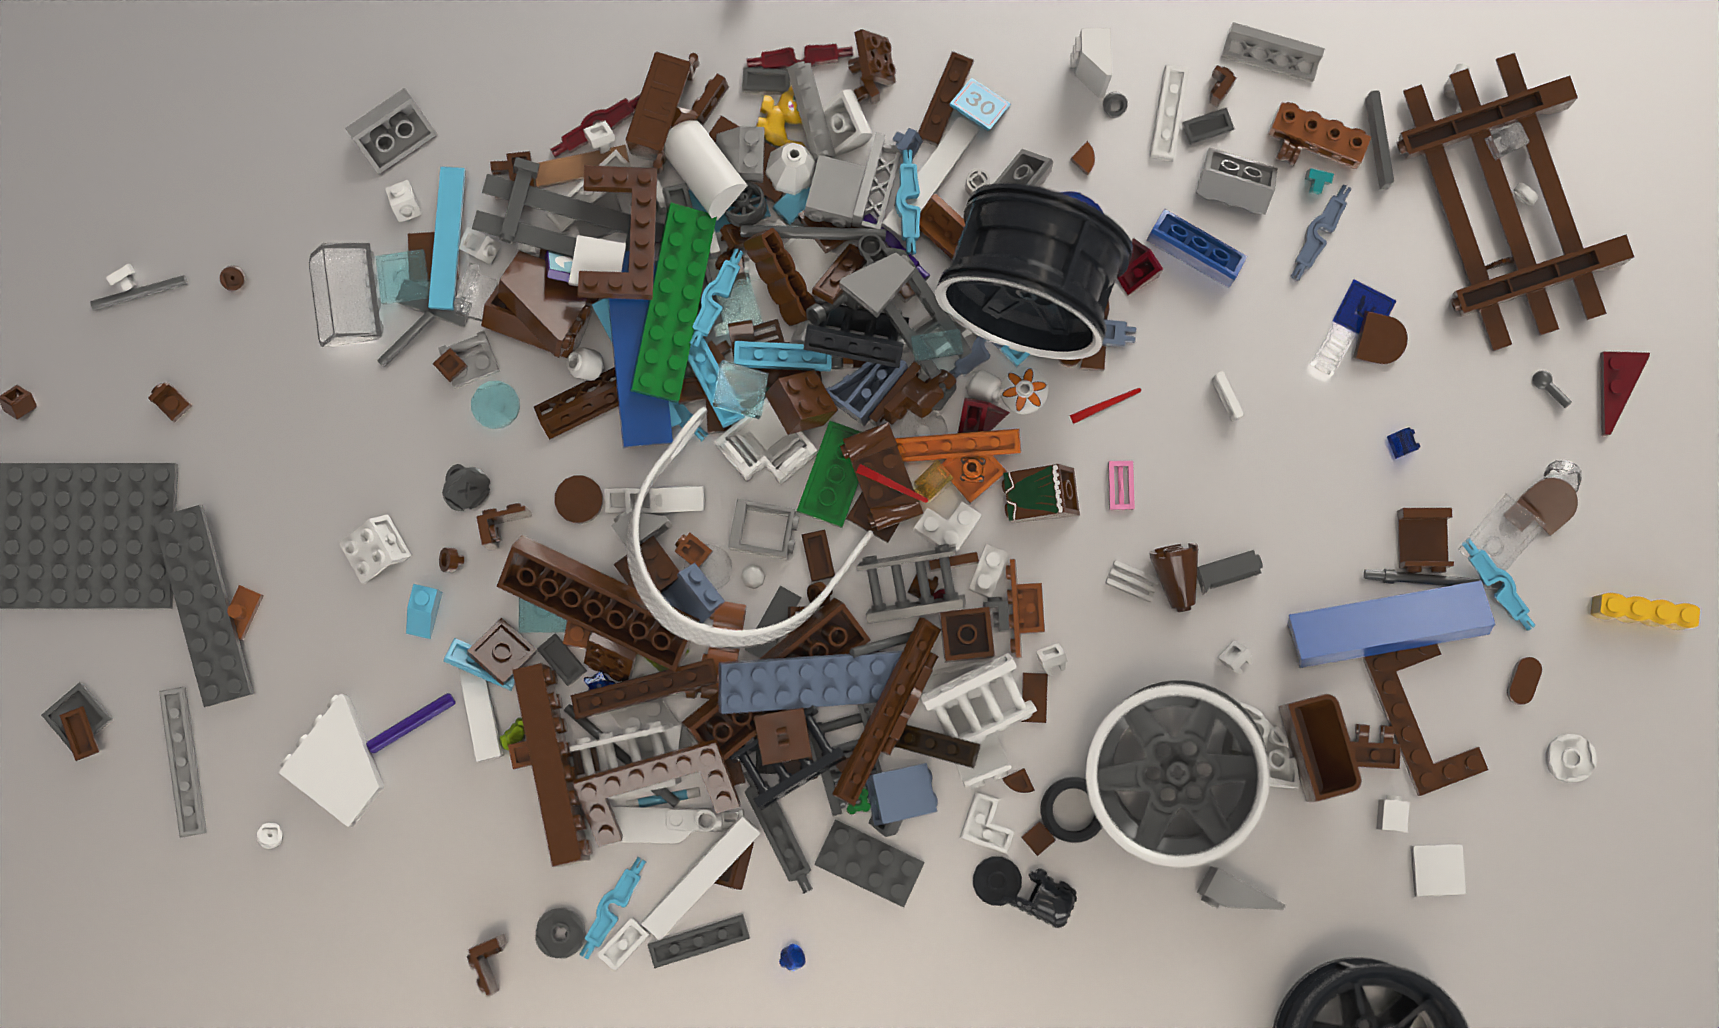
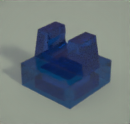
[1387,427,1421,459]

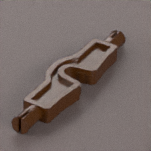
[881,652,939,756]

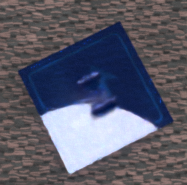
[1332,279,1396,335]

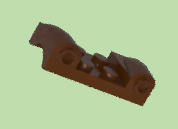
[840,422,924,531]

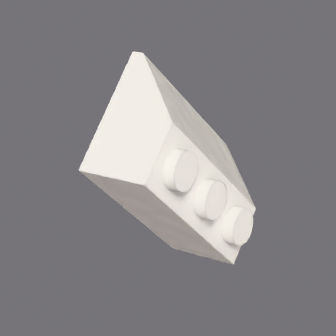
[1070,28,1112,98]

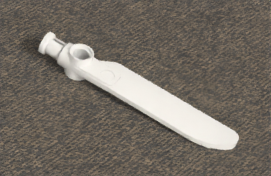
[580,807,745,843]

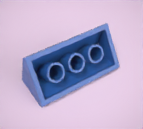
[1146,209,1248,288]

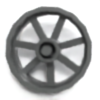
[724,181,767,227]

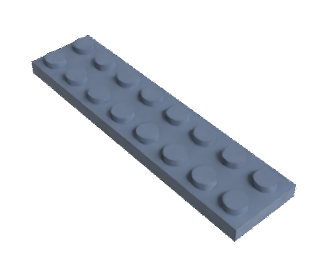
[719,651,908,714]

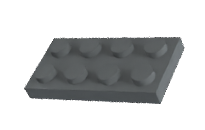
[814,819,925,908]

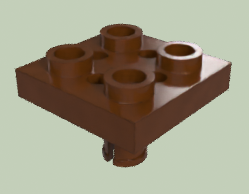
[848,29,896,86]
[584,632,637,682]

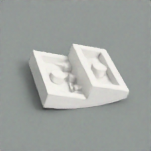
[785,239,839,297]

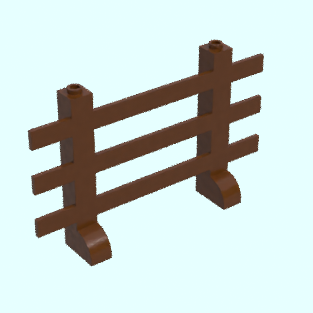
[1396,52,1634,351]

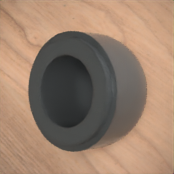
[1103,92,1128,117]

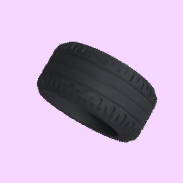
[1040,777,1103,843]

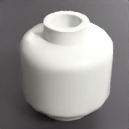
[567,347,604,381]
[965,369,1003,403]

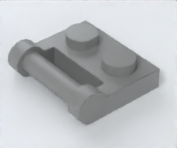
[438,330,500,389]

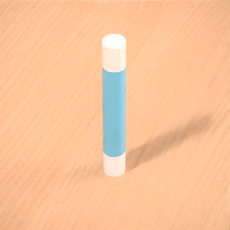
[626,787,700,807]

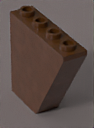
[497,250,599,358]

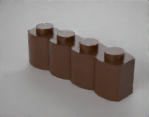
[744,227,817,326]

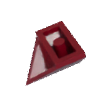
[1117,238,1163,295]
[958,397,1010,433]

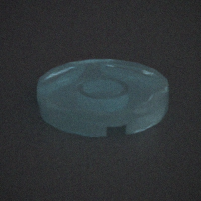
[471,381,520,429]

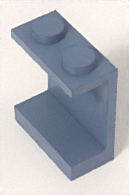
[660,563,725,624]
[865,763,938,826]

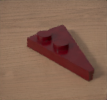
[1600,351,1650,436]

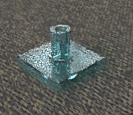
[714,277,763,337]

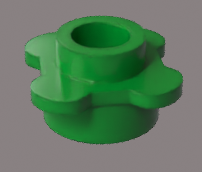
[847,788,871,815]

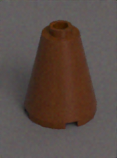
[1149,543,1198,612]

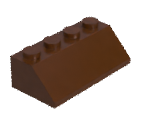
[481,284,592,359]

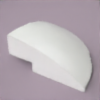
[1221,702,1299,789]

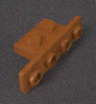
[894,193,965,260]
[1006,559,1045,658]

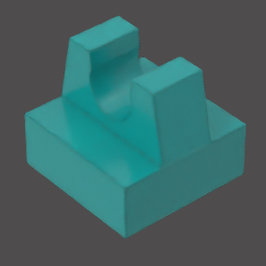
[1305,168,1334,195]

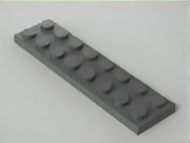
[153,505,254,707]

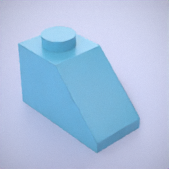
[406,584,443,639]

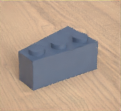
[826,359,908,426]

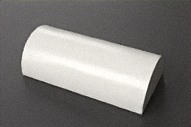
[664,120,748,221]

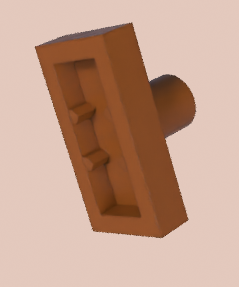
[227,585,264,640]

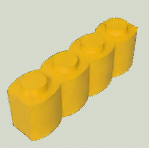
[1591,593,1700,630]

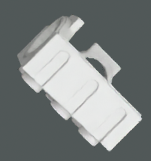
[714,398,818,485]

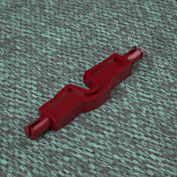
[746,44,853,69]
[550,95,640,158]

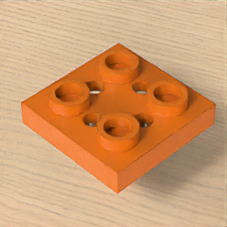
[938,455,1007,504]

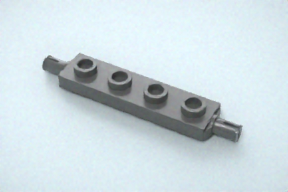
[743,771,813,894]

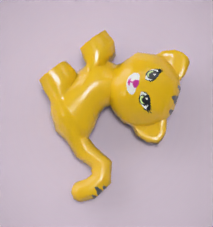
[756,86,808,149]

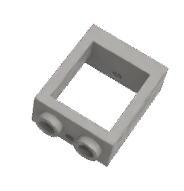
[728,499,799,559]

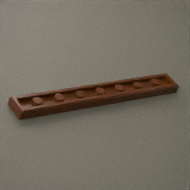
[832,617,941,806]

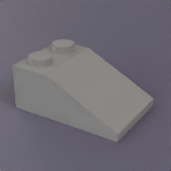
[1197,866,1286,910]

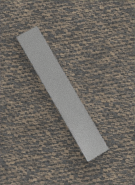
[159,687,207,838]

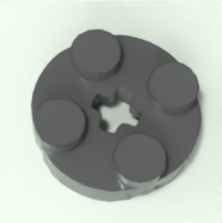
[535,908,586,959]

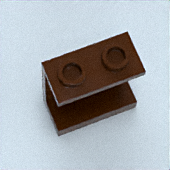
[1397,508,1454,573]

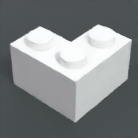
[913,502,982,556]

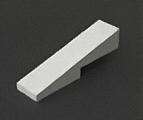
[458,668,504,762]

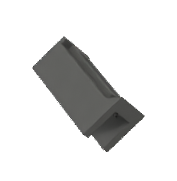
[1197,550,1263,595]

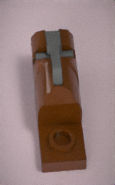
[884,369,957,425]

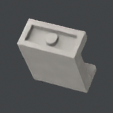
[804,155,866,228]

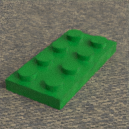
[797,420,861,528]

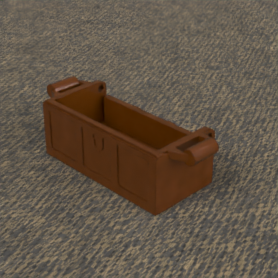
[625,51,700,174]

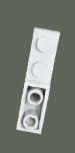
[605,486,705,513]

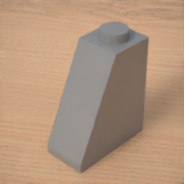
[839,253,915,317]

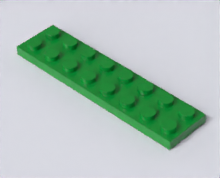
[630,202,717,403]

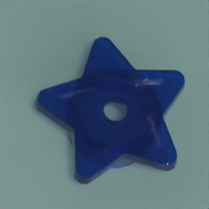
[584,670,615,690]

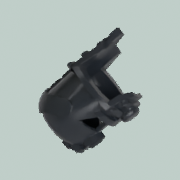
[1002,868,1077,928]

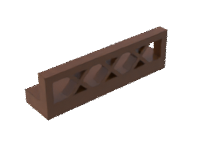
[533,367,618,440]

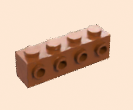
[1268,102,1372,169]

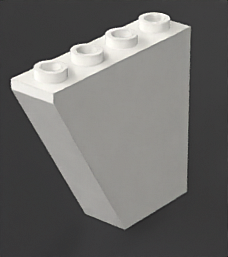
[278,693,384,827]

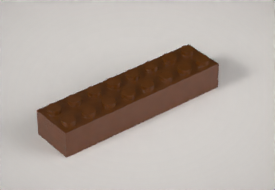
[496,535,700,672]
[681,598,871,761]
[512,663,593,867]

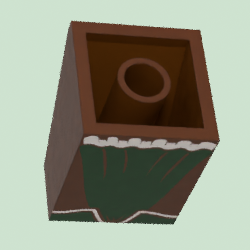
[1002,464,1080,523]

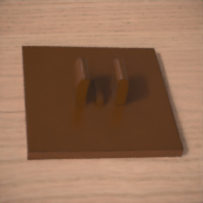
[754,707,812,765]

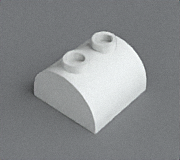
[823,90,873,155]

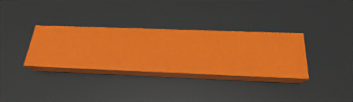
[895,429,1021,462]

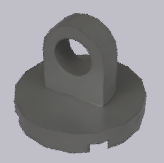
[442,464,490,511]

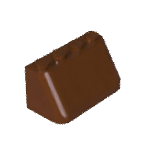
[1278,694,1362,802]

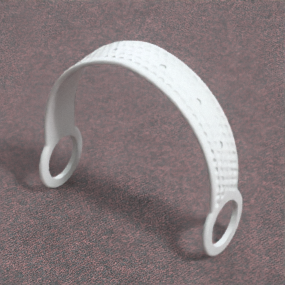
[627,407,873,649]

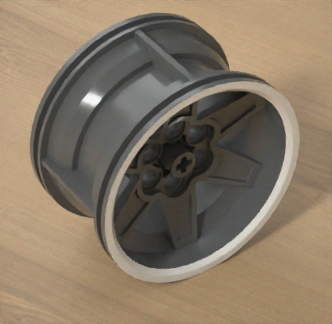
[1086,680,1269,867]

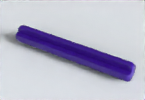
[366,693,456,753]

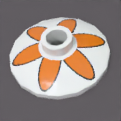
[1000,367,1048,414]

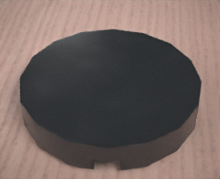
[973,856,1022,906]

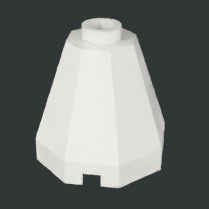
[765,143,816,195]

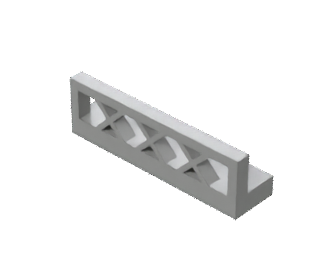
[1222,22,1325,82]
[852,132,901,229]

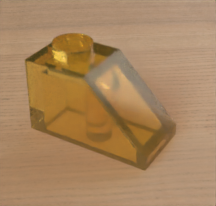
[914,459,953,503]

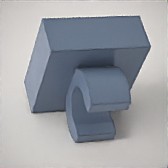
[892,128,923,160]

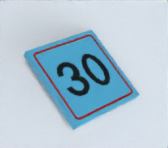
[949,78,1011,131]

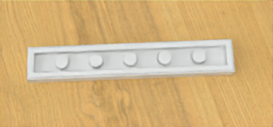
[882,115,980,239]
[641,814,761,940]

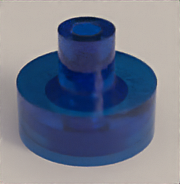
[779,944,805,971]

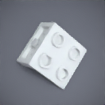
[339,514,411,584]

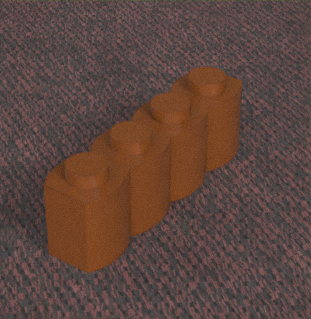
[697,602,747,699]

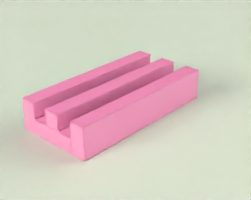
[1108,461,1135,510]

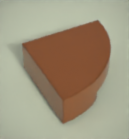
[1071,141,1095,176]

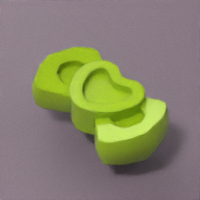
[499,718,525,751]

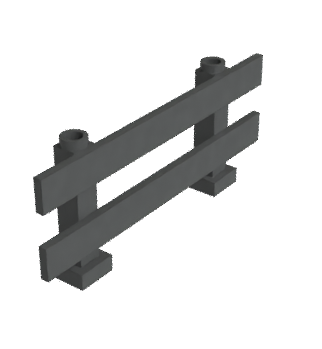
[472,157,664,267]

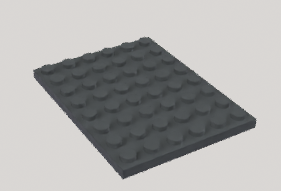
[0,463,178,609]

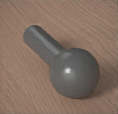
[1533,370,1572,408]

